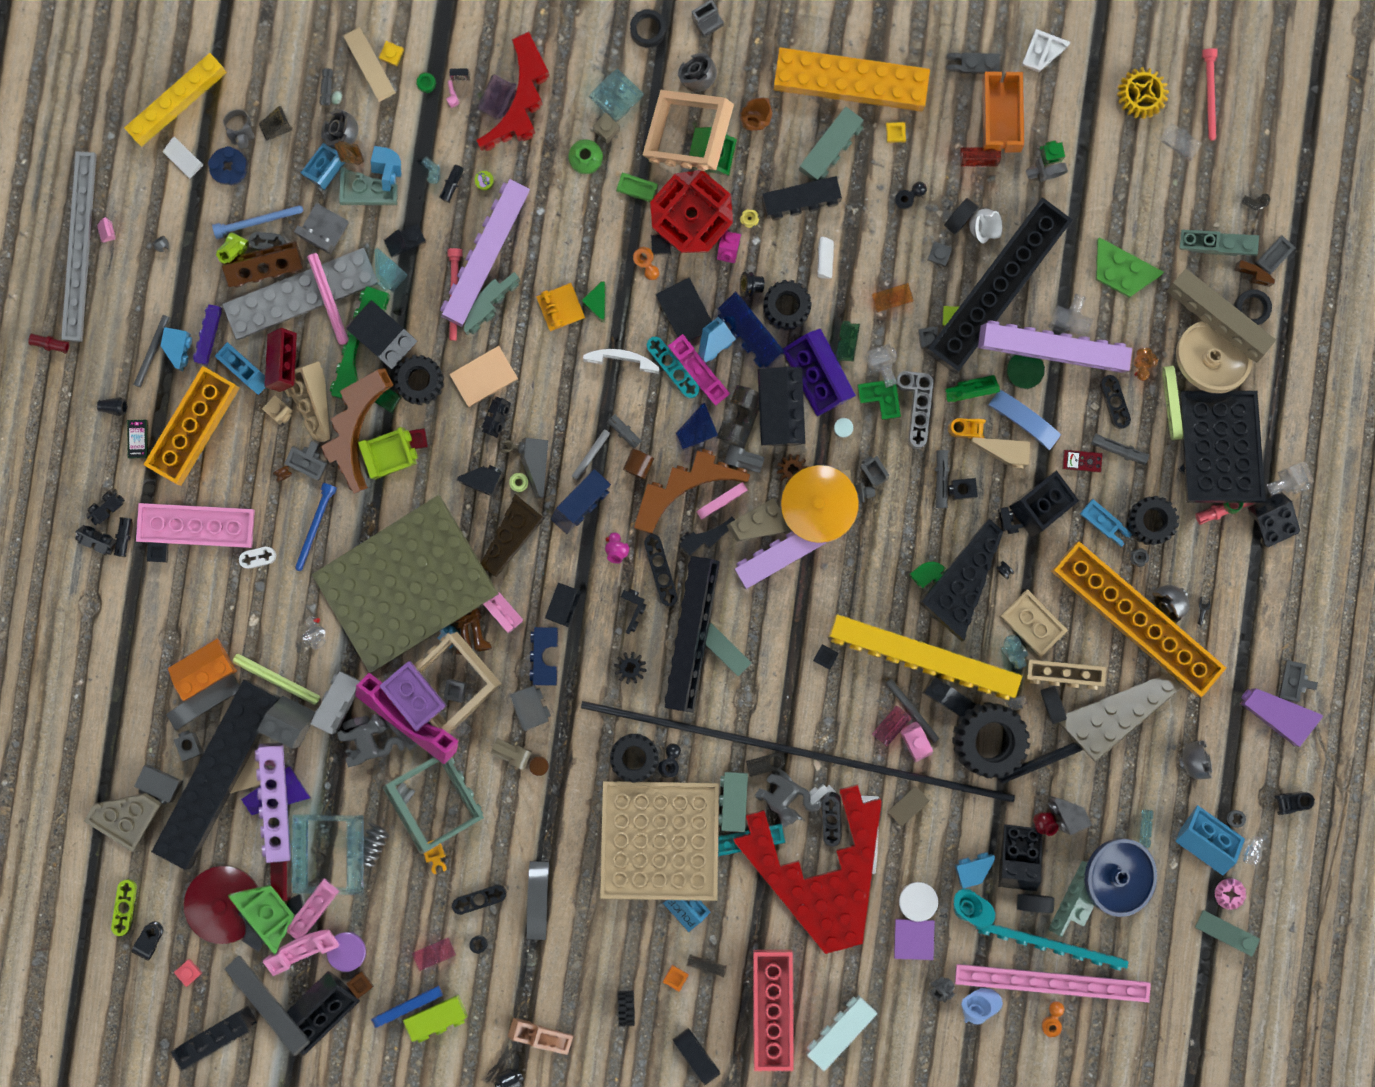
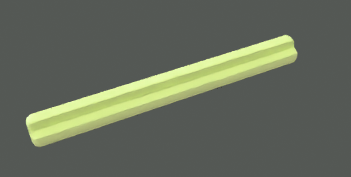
[232,654,320,705]

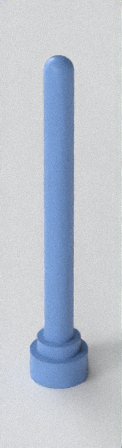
[212,206,303,239]

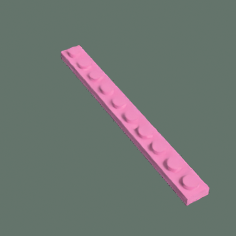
[955,964,1151,1002]

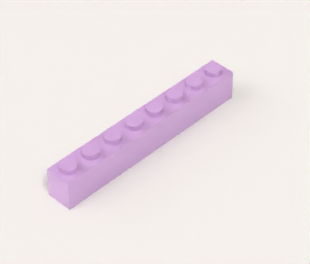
[440,179,530,327]
[978,321,1132,373]

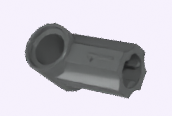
[724,445,765,473]

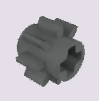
[931,977,955,1002]

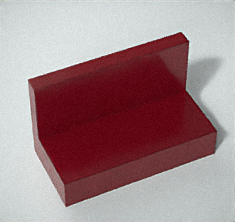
[270,860,291,901]

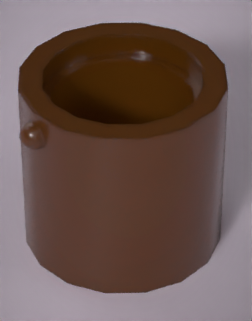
[623,448,654,480]

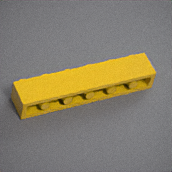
[124,53,227,147]

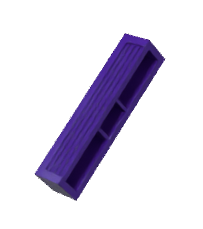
[193,304,222,366]

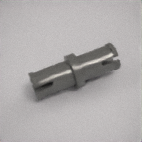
[607,414,642,449]

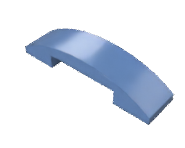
[988,390,1061,450]

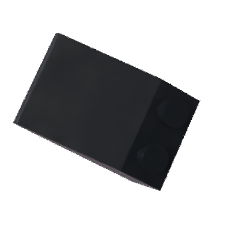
[346,300,417,369]
[1009,470,1079,537]

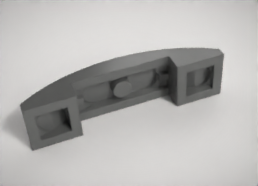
[166,674,240,731]
[527,861,549,940]

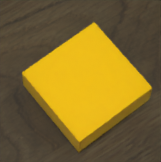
[886,122,906,143]

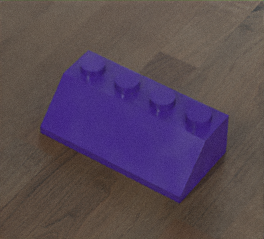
[782,328,856,417]

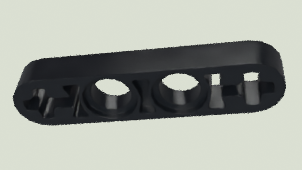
[644,534,678,607]

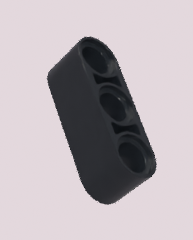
[672,1028,721,1085]

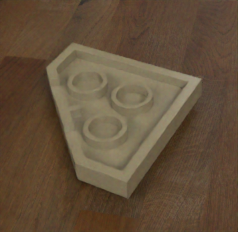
[84,793,162,852]

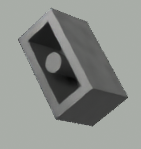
[134,765,183,804]

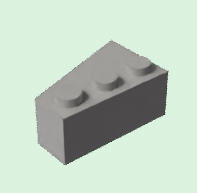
[310,671,360,734]

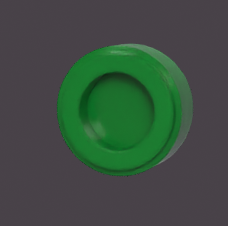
[416,73,436,93]

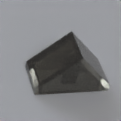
[259,106,293,141]

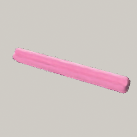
[307,253,348,345]

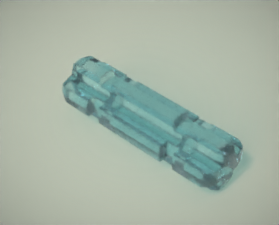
[1139,809,1154,848]

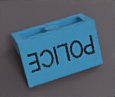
[663,900,711,932]

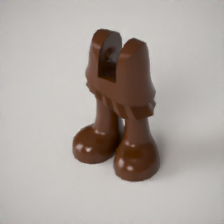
[455,607,492,655]

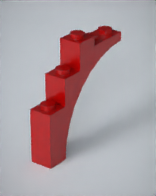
[476,32,550,151]

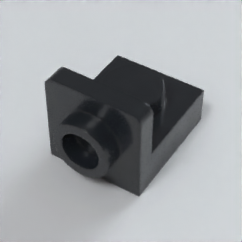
[998,507,1023,534]

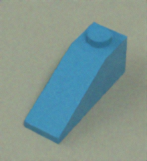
[215,342,266,395]

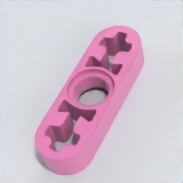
[696,482,748,520]

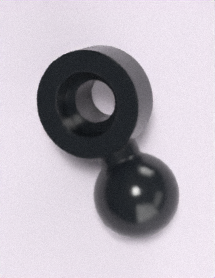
[895,182,927,210]
[658,743,681,778]

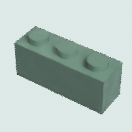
[718,772,748,832]

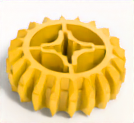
[1117,67,1169,119]

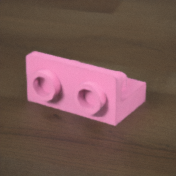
[483,592,523,633]

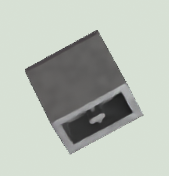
[1048,796,1092,835]

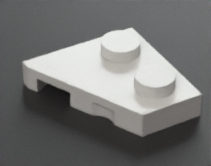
[1022,29,1070,72]

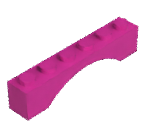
[355,673,458,764]

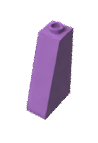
[1240,688,1323,747]

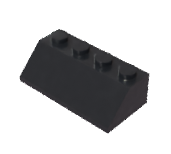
[757,367,806,446]
[280,971,360,1056]

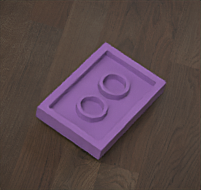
[380,661,447,731]

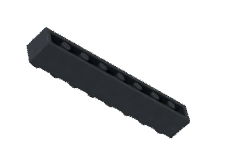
[664,556,720,713]

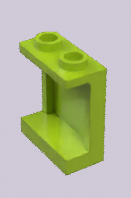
[358,427,418,479]

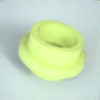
[509,473,528,492]

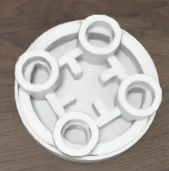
[899,882,938,922]

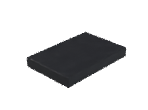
[656,277,712,342]

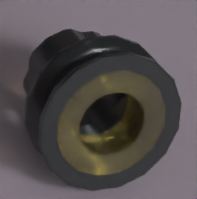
[740,271,765,297]

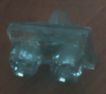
[1001,635,1029,669]

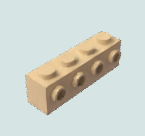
[1024,660,1106,690]

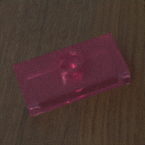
[872,705,912,747]

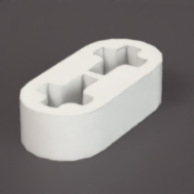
[239,547,276,569]

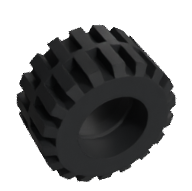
[763,280,812,331]
[394,355,444,405]
[1127,496,1179,545]
[610,734,658,783]

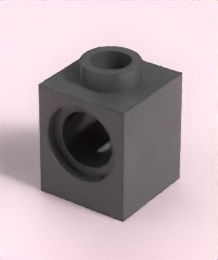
[174,730,204,761]

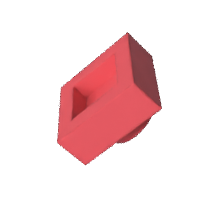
[174,959,202,987]

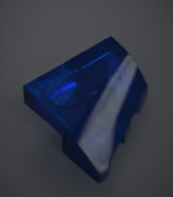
[676,403,718,451]

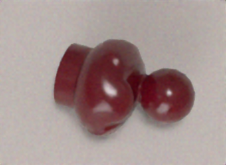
[1033,812,1059,836]

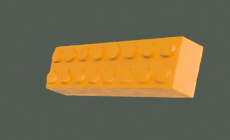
[773,47,930,112]

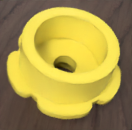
[740,209,759,228]

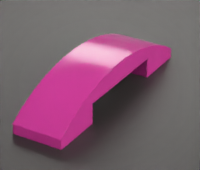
[668,334,730,406]

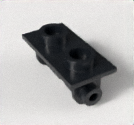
[481,397,511,438]
[86,489,125,525]
[75,525,116,555]

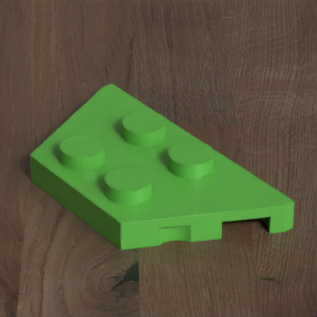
[1096,237,1164,298]
[228,885,295,954]

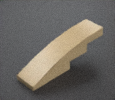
[343,27,396,102]

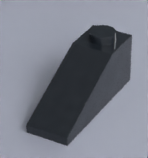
[922,677,977,717]

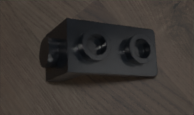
[621,588,647,635]

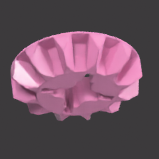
[1215,878,1247,910]

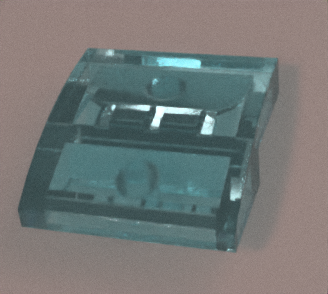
[589,68,644,122]

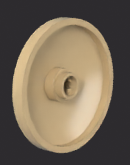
[1176,321,1252,393]

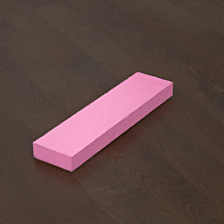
[287,879,339,939]

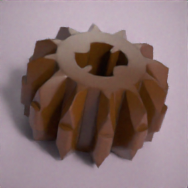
[776,454,809,485]

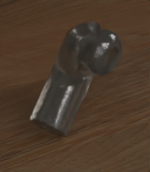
[1241,194,1271,211]

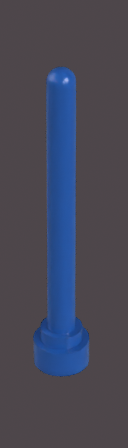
[295,482,337,571]

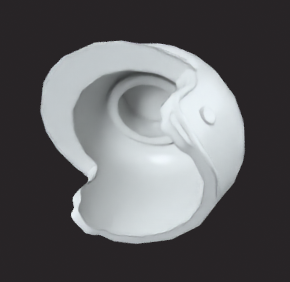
[969,209,1002,243]

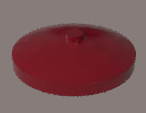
[184,866,258,944]

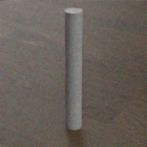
[572,429,610,480]

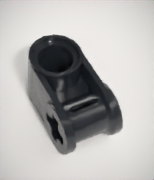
[1274,791,1315,815]
[131,921,164,961]

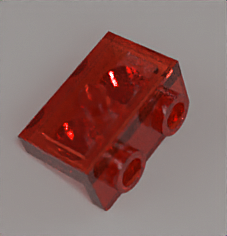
[960,147,1001,167]

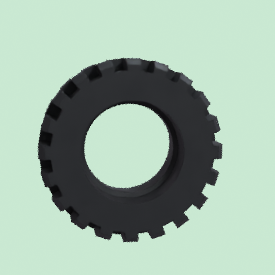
[952,702,1030,779]

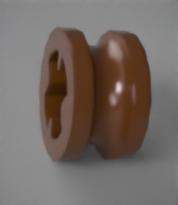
[273,466,293,482]

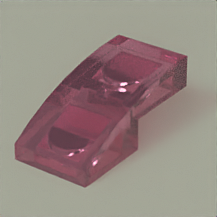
[411,937,456,971]

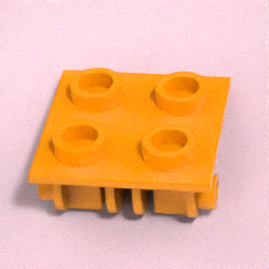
[536,283,585,332]

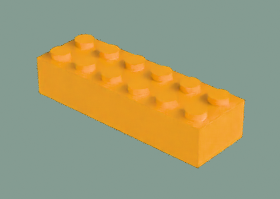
[143,366,240,486]

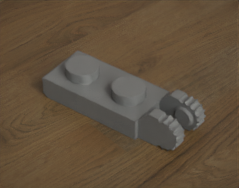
[946,53,1000,74]

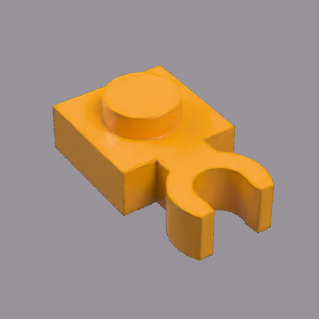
[423,839,447,875]

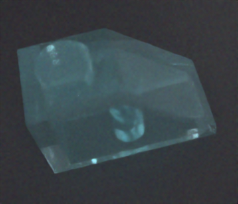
[375,248,408,293]

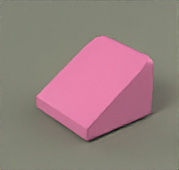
[97,217,116,242]

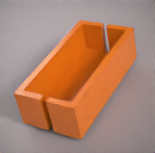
[982,72,1024,153]

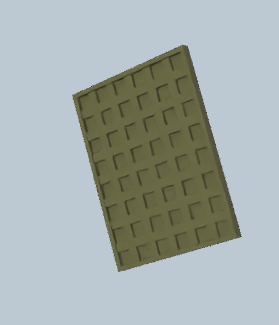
[312,495,499,673]

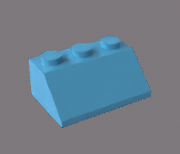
[1175,805,1245,875]

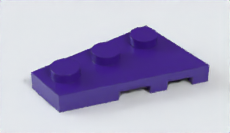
[241,766,311,815]

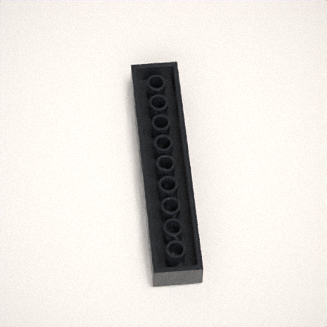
[926,197,1073,374]
[151,679,281,870]

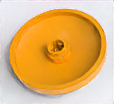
[781,465,859,543]

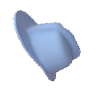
[961,988,1003,1024]

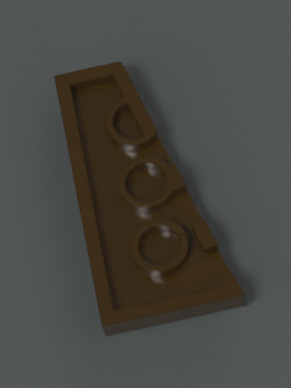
[481,494,545,577]

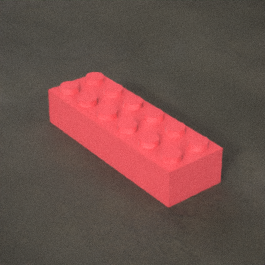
[753,950,794,1071]

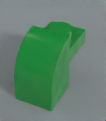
[909,562,946,589]

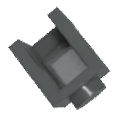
[860,456,889,488]

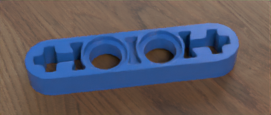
[371,986,443,1028]

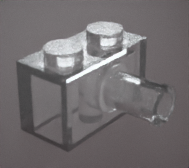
[1048,294,1094,338]
[865,344,897,388]
[1267,461,1314,496]

